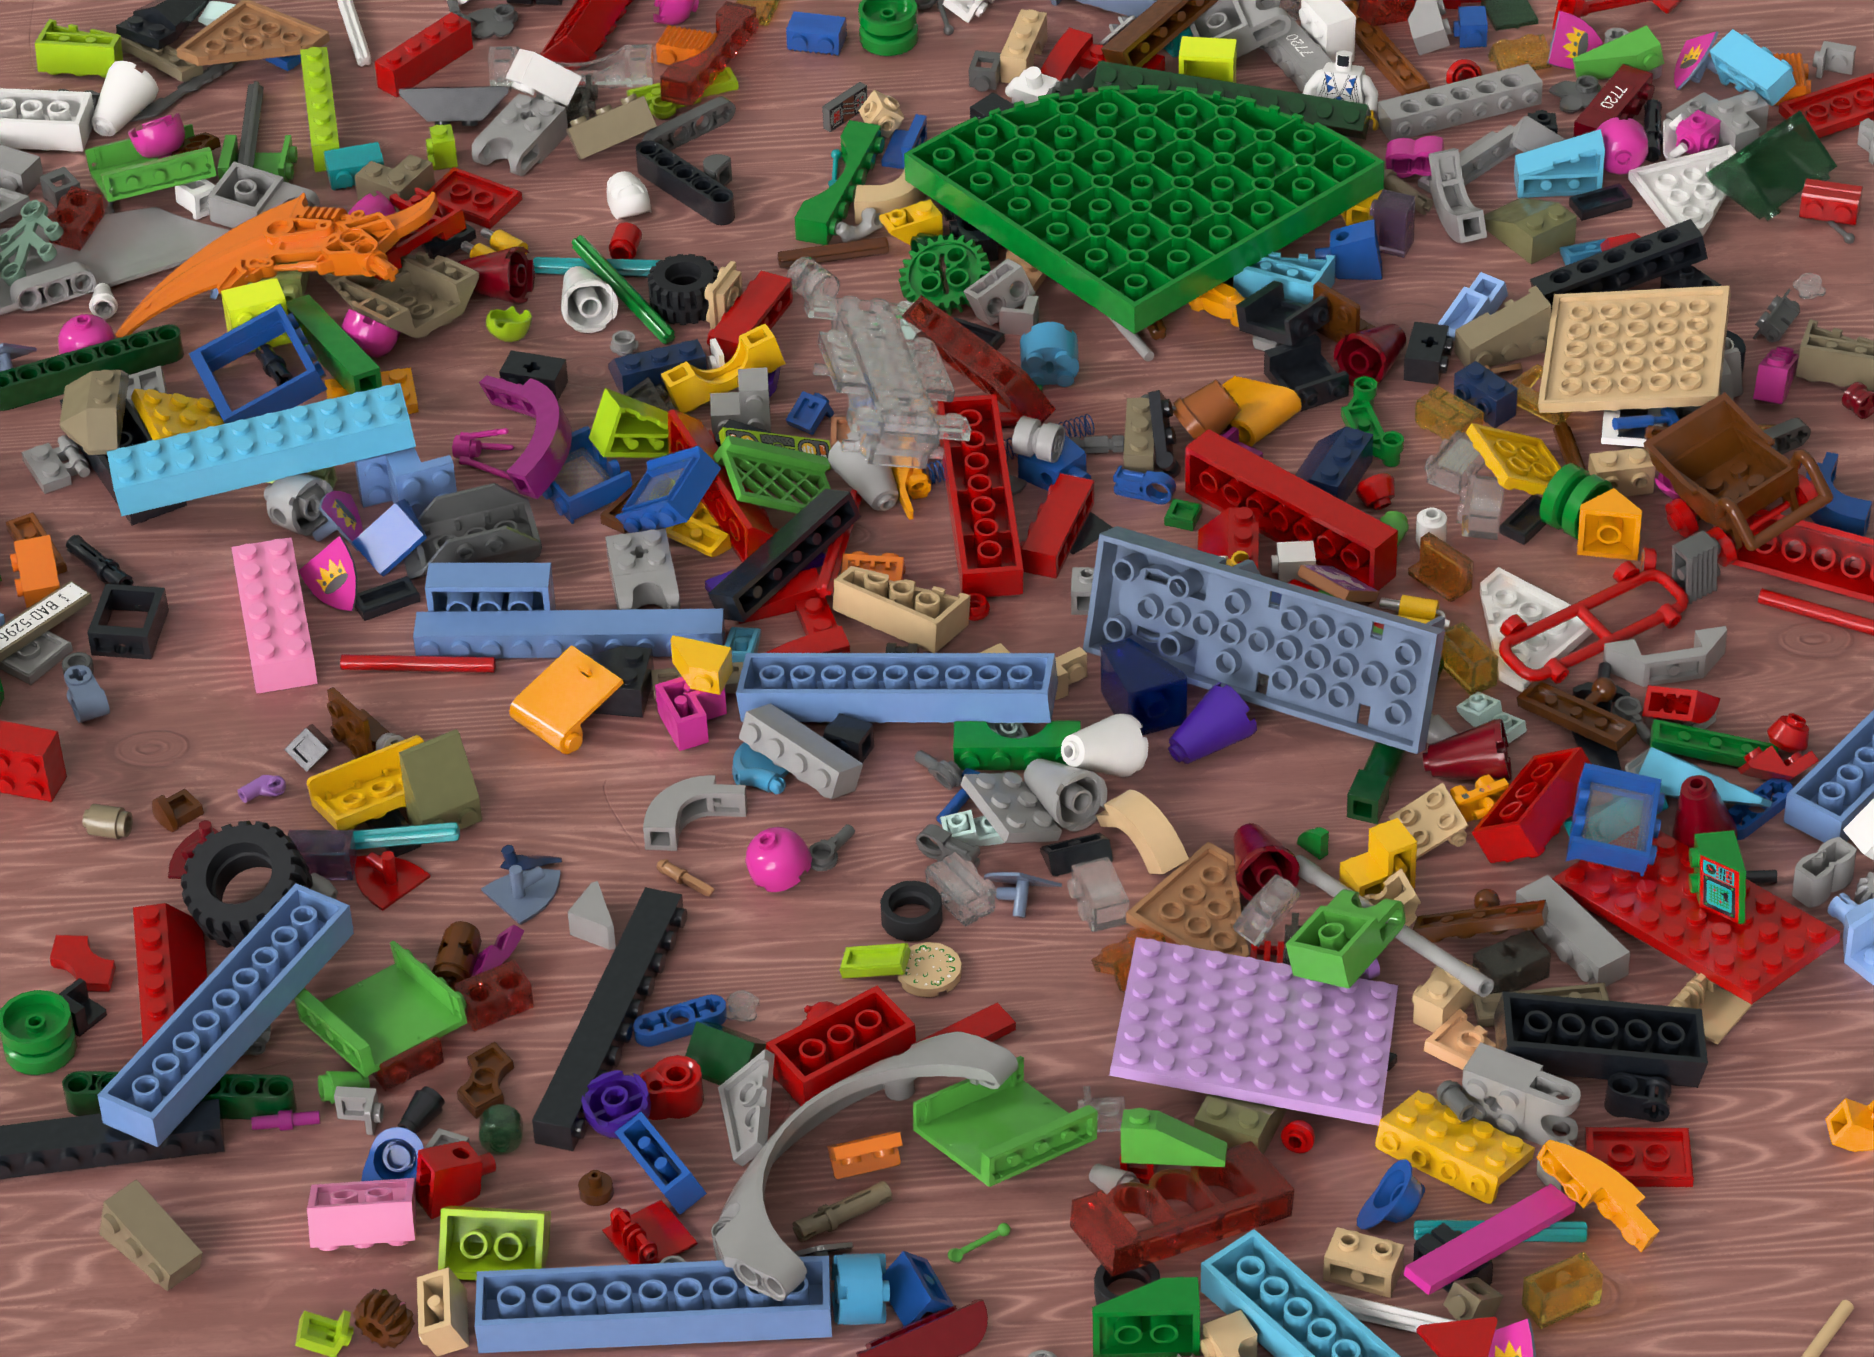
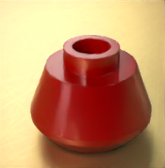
[1446,59,1482,84]
[1355,473,1395,510]
[1767,713,1809,754]

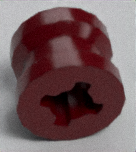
[1842,382,1874,419]

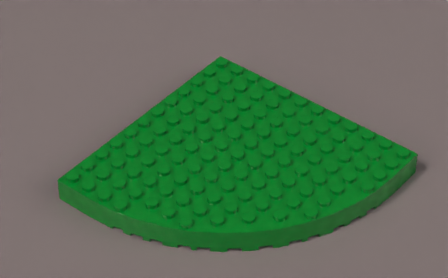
[904,85,1385,334]

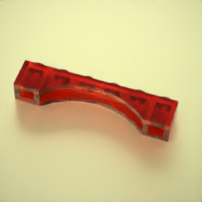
[660,1,759,107]

